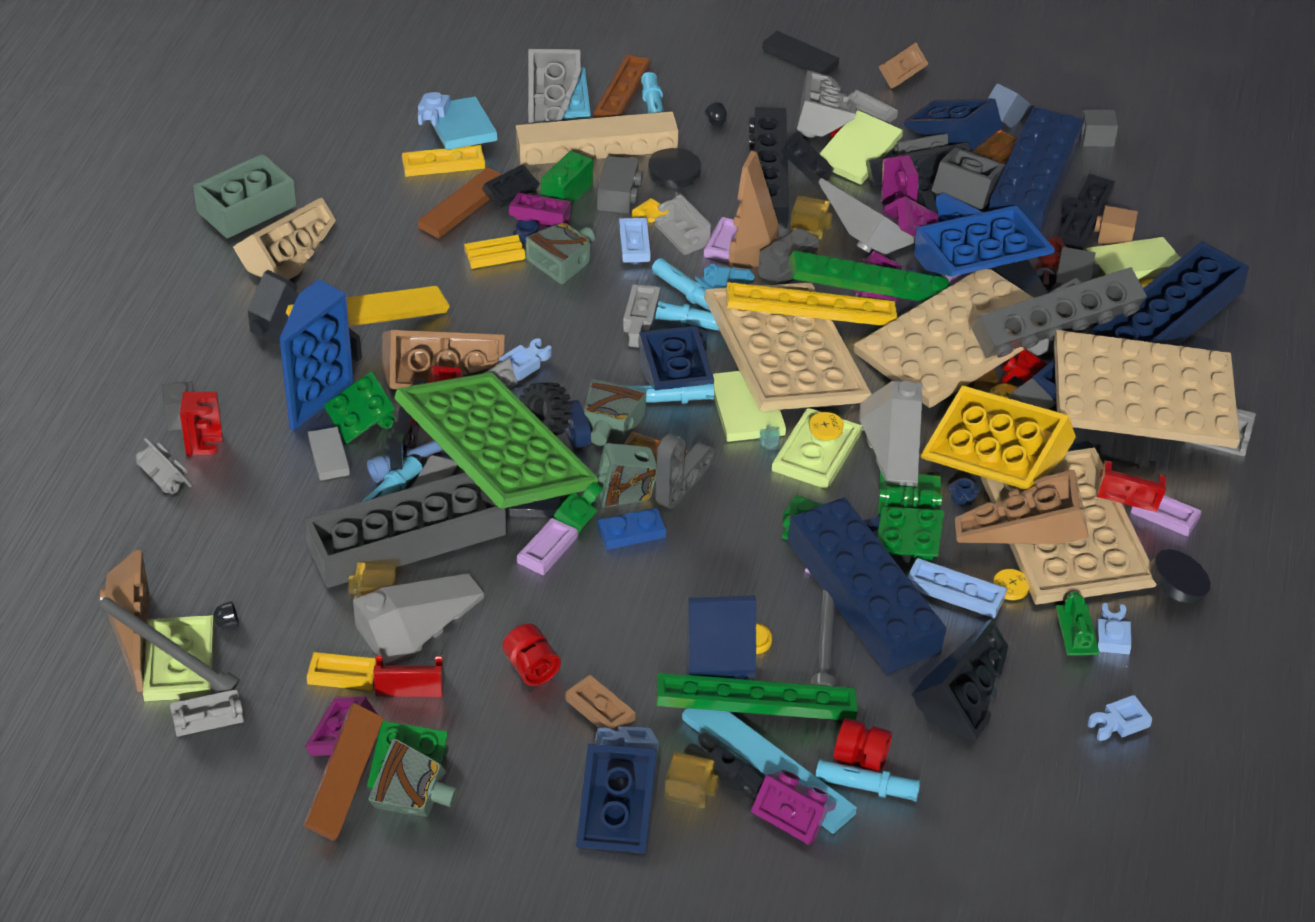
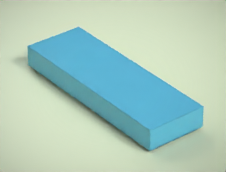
[564,67,591,121]

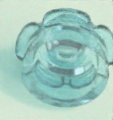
[760,424,780,453]

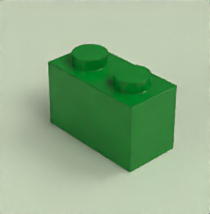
[541,150,593,206]

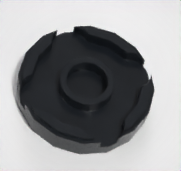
[648,148,701,189]
[1150,549,1211,604]

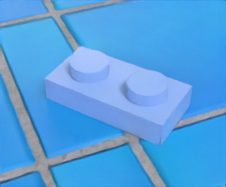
[619,218,650,263]

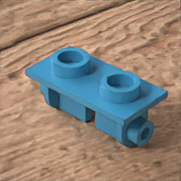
[695,264,755,291]

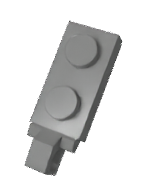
[623,284,661,348]

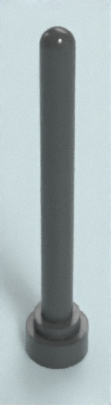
[810,590,837,687]
[99,597,240,694]

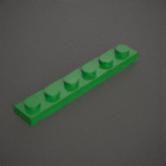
[789,250,950,302]
[656,673,858,720]

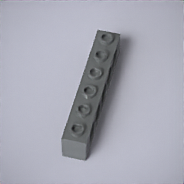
[971,267,1147,358]

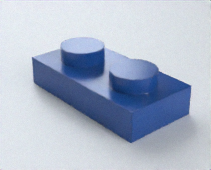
[936,192,984,222]
[597,508,666,550]

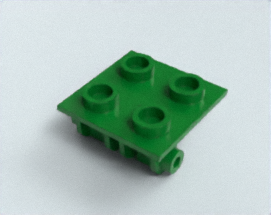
[324,371,395,444]
[878,471,942,516]
[877,507,944,563]
[367,721,448,788]

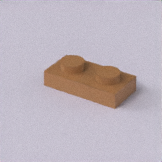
[878,42,928,89]
[566,675,636,731]

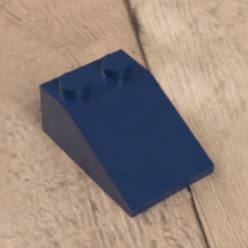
[903,99,1003,152]
[639,326,714,391]
[685,595,756,680]
[576,744,660,854]

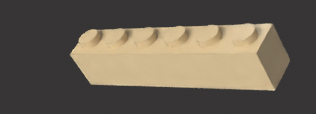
[516,111,678,165]

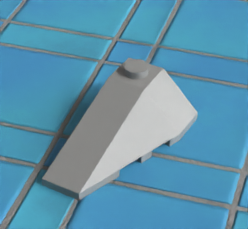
[796,70,856,137]
[818,178,915,255]

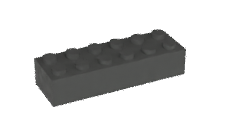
[304,473,506,588]

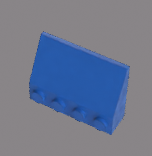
[914,205,1055,277]
[280,279,353,431]

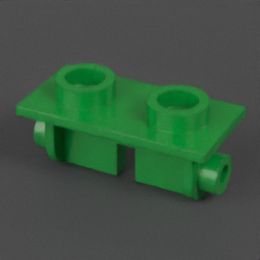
[1056,592,1100,656]

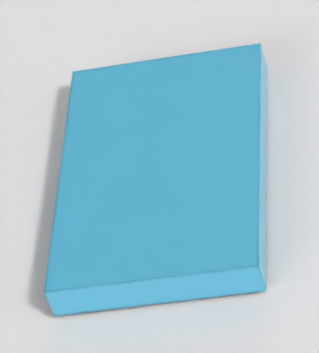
[430,96,497,150]

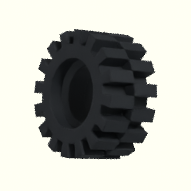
[519,382,573,436]

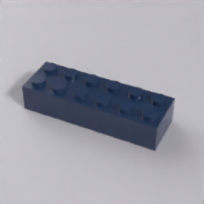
[989,107,1084,232]
[787,497,946,675]

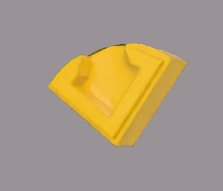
[632,198,669,222]

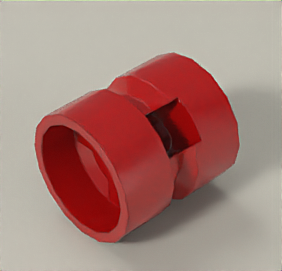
[502,623,561,686]
[833,718,892,772]

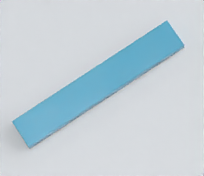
[682,708,857,834]

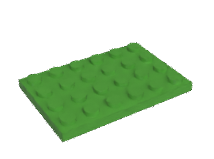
[394,372,599,509]

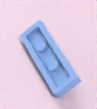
[907,558,1007,618]

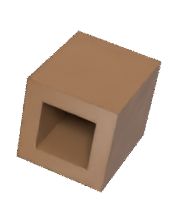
[1094,206,1138,245]

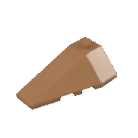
[728,151,781,272]
[382,330,505,390]
[955,469,1089,544]
[100,550,150,692]

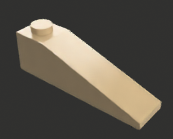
[233,197,336,280]

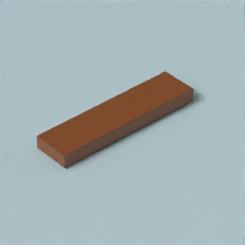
[594,54,651,118]
[418,167,503,239]
[303,703,384,841]

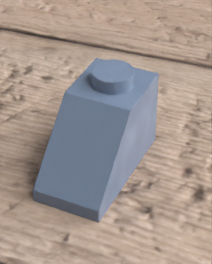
[988,83,1034,128]

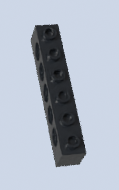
[749,107,789,229]

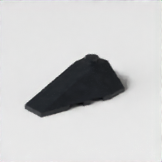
[247,270,362,361]
[911,620,1009,741]

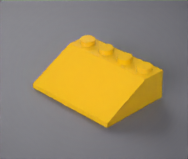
[921,385,1076,490]

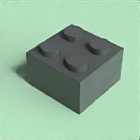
[932,147,1005,209]

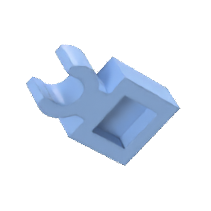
[418,92,451,126]
[499,338,552,381]
[1096,603,1131,654]
[1088,695,1152,741]
[595,726,659,752]

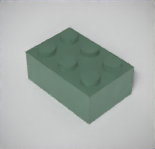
[193,154,296,239]

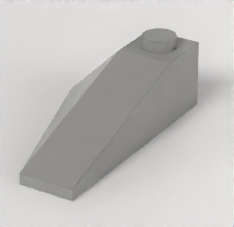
[528,49,581,124]
[859,381,922,487]
[353,573,484,665]

